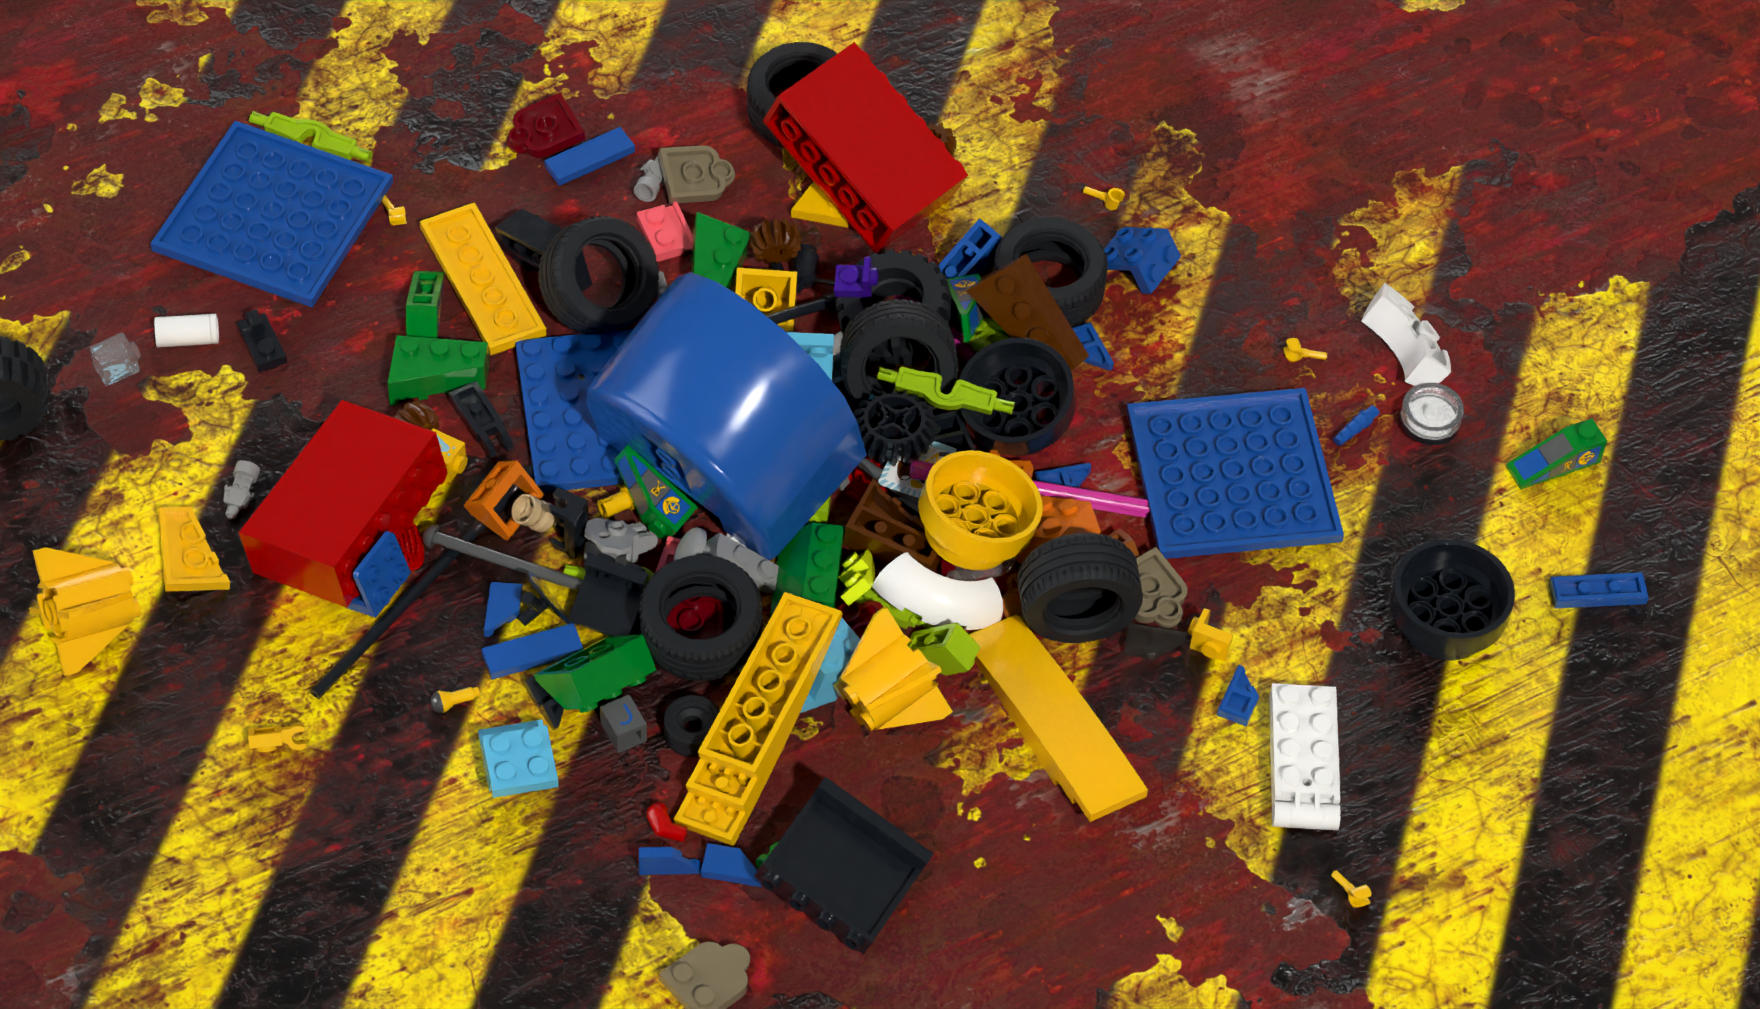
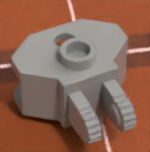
[584,518,658,566]

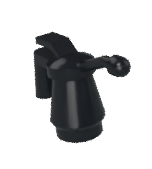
[771,244,835,294]

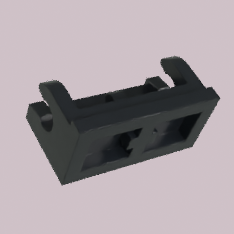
[549,488,589,559]

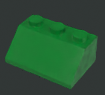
[770,523,844,618]
[534,634,656,713]

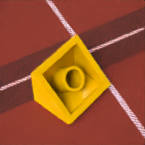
[735,267,797,332]

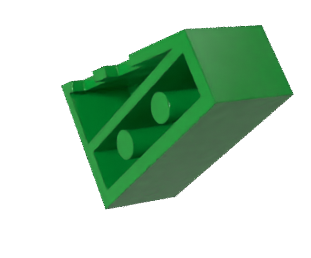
[691,212,752,290]
[388,335,489,406]

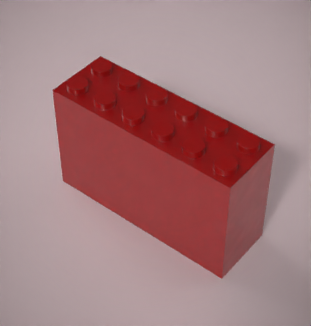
[763,42,968,254]
[238,400,448,608]

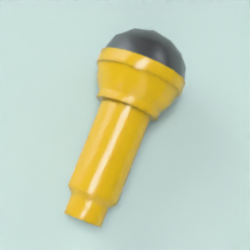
[430,687,480,713]

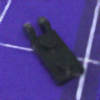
[448,381,513,458]

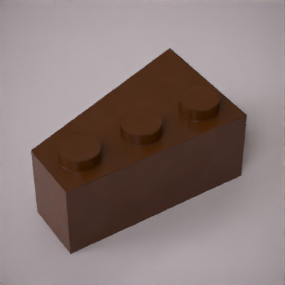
[843,478,941,572]

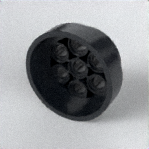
[959,338,1077,456]
[1390,539,1515,660]

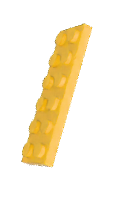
[420,202,546,355]

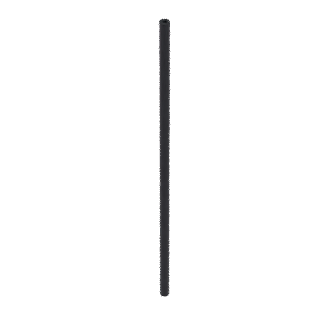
[310,463,534,699]

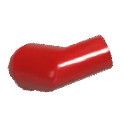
[647,802,688,843]

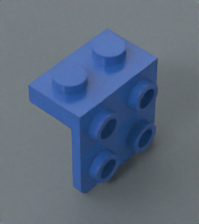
[1104,227,1181,294]
[345,531,411,618]

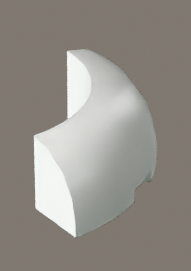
[1361,283,1451,387]
[872,552,1003,630]

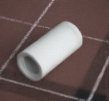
[154,313,219,348]

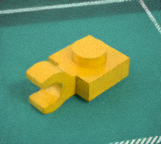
[248,723,306,752]

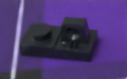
[236,309,287,373]

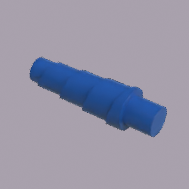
[1333,405,1379,446]

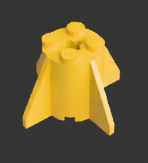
[29,547,141,676]
[833,607,953,731]

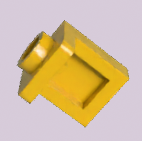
[1188,608,1233,662]

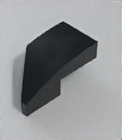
[523,676,564,731]

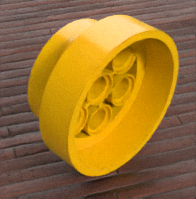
[918,450,1043,570]

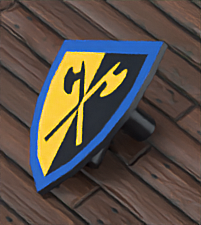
[517,572,576,627]

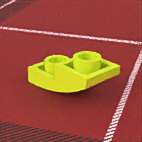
[838,549,875,606]

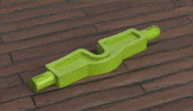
[249,111,373,163]
[877,367,1015,415]

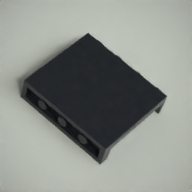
[754,777,934,955]

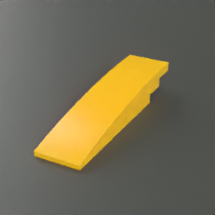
[673,592,843,846]
[969,614,1148,822]

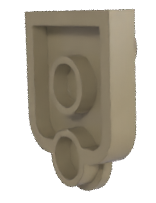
[658,146,735,204]
[1134,547,1187,628]
[659,942,750,1009]

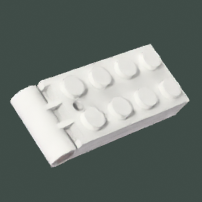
[1269,683,1341,830]

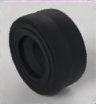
[663,695,720,757]

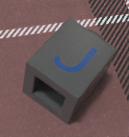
[600,695,647,753]

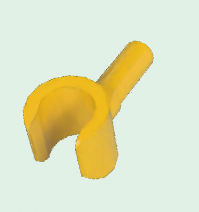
[1083,186,1125,211]
[381,195,407,226]
[1283,338,1327,362]
[1331,870,1372,908]

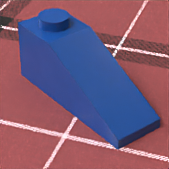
[938,218,1002,279]

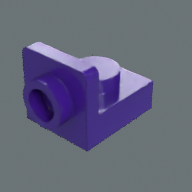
[834,257,878,298]

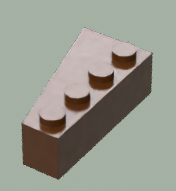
[966,253,1089,370]

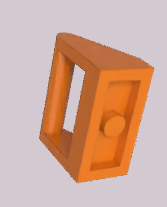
[463,460,544,540]

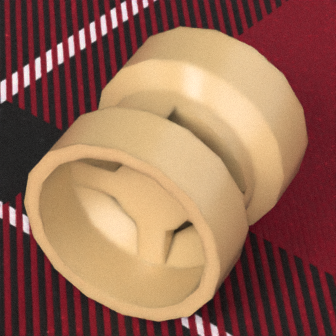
[512,494,556,533]

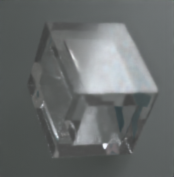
[89,332,141,386]

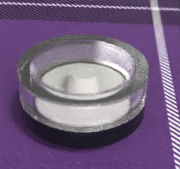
[1400,383,1464,445]

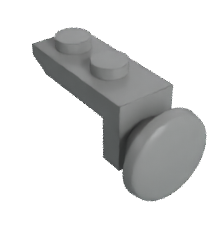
[674,527,779,594]

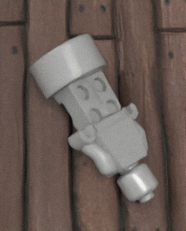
[634,156,665,202]
[223,460,260,519]

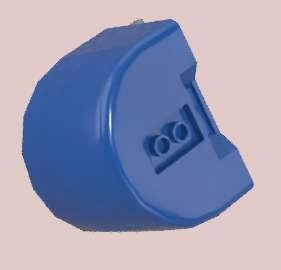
[587,272,867,560]

